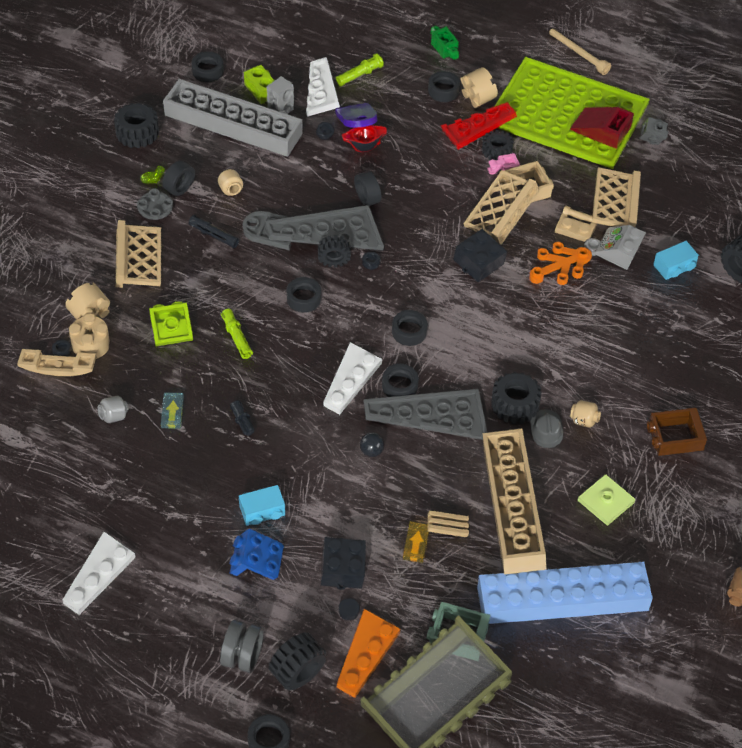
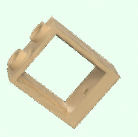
[499,161,554,203]

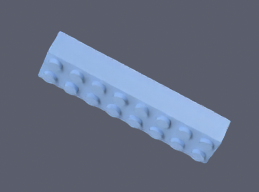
[477,562,652,624]

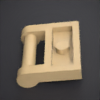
[555,206,599,242]

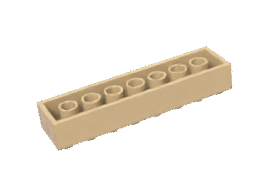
[483,429,546,575]

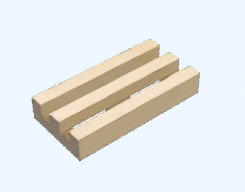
[428,510,469,537]

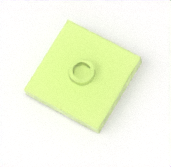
[578,474,635,526]

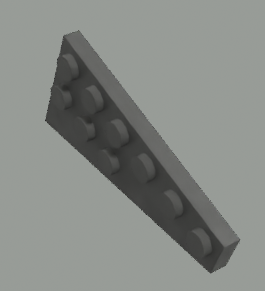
[265,205,384,251]
[363,389,487,440]

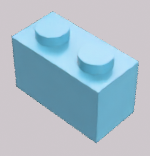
[654,241,699,280]
[239,485,285,526]

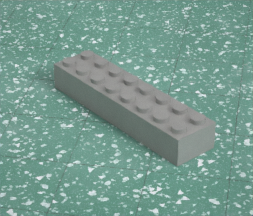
[163,79,302,157]

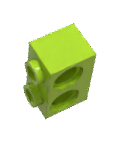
[244,65,275,104]

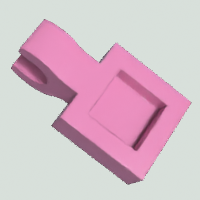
[487,153,521,174]

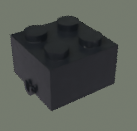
[453,229,507,282]
[320,537,366,590]

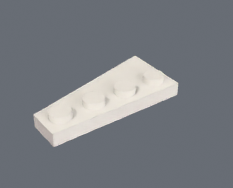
[306,58,340,117]
[324,342,382,415]
[63,532,136,615]

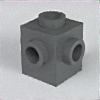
[639,117,668,145]

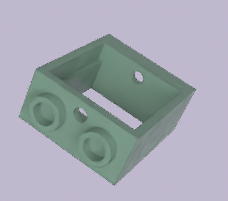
[426,602,490,661]

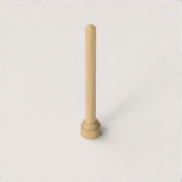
[549,29,611,75]

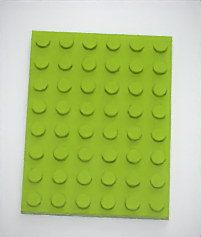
[494,57,650,169]

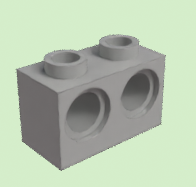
[267,76,294,114]

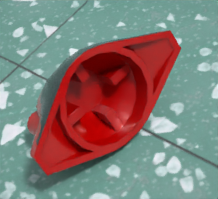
[342,125,387,152]

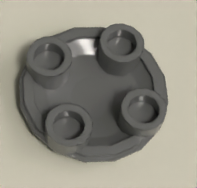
[137,189,173,220]

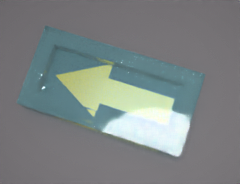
[161,393,184,429]

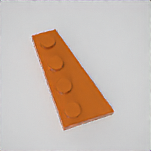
[337,609,400,698]

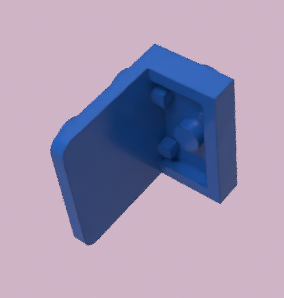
[230,529,283,580]

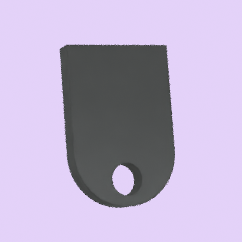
[243,211,293,250]

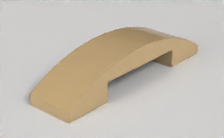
[17,349,97,376]

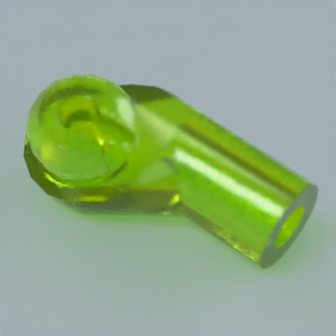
[140,166,165,184]

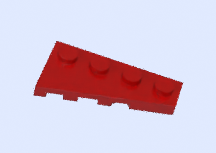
[441,102,517,150]

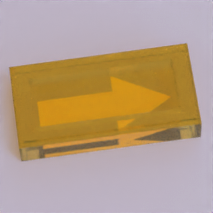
[403,522,429,563]

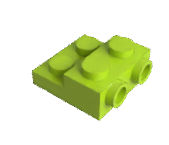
[149,302,193,346]

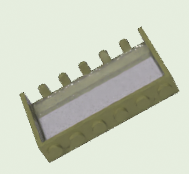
[360,615,512,748]

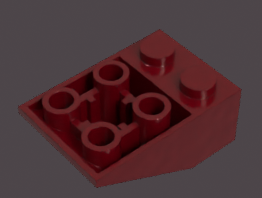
[570,107,634,149]

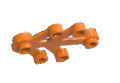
[529,242,592,285]

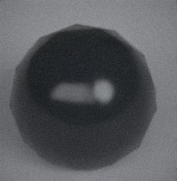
[360,433,384,457]

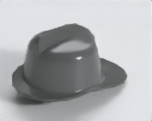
[530,409,563,448]

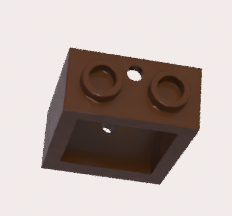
[647,408,707,456]

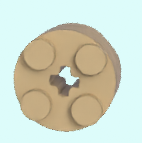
[461,67,498,108]
[66,283,110,320]
[69,313,110,359]

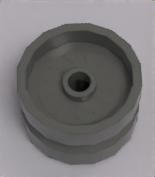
[220,619,264,673]

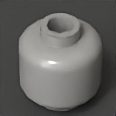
[97,396,128,423]

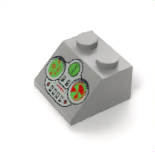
[595,225,646,270]

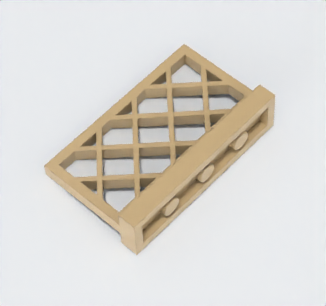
[592,167,641,227]
[464,170,539,245]
[115,220,161,288]

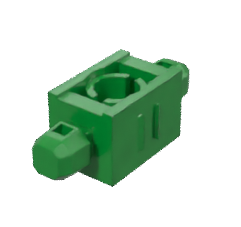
[431,26,459,60]

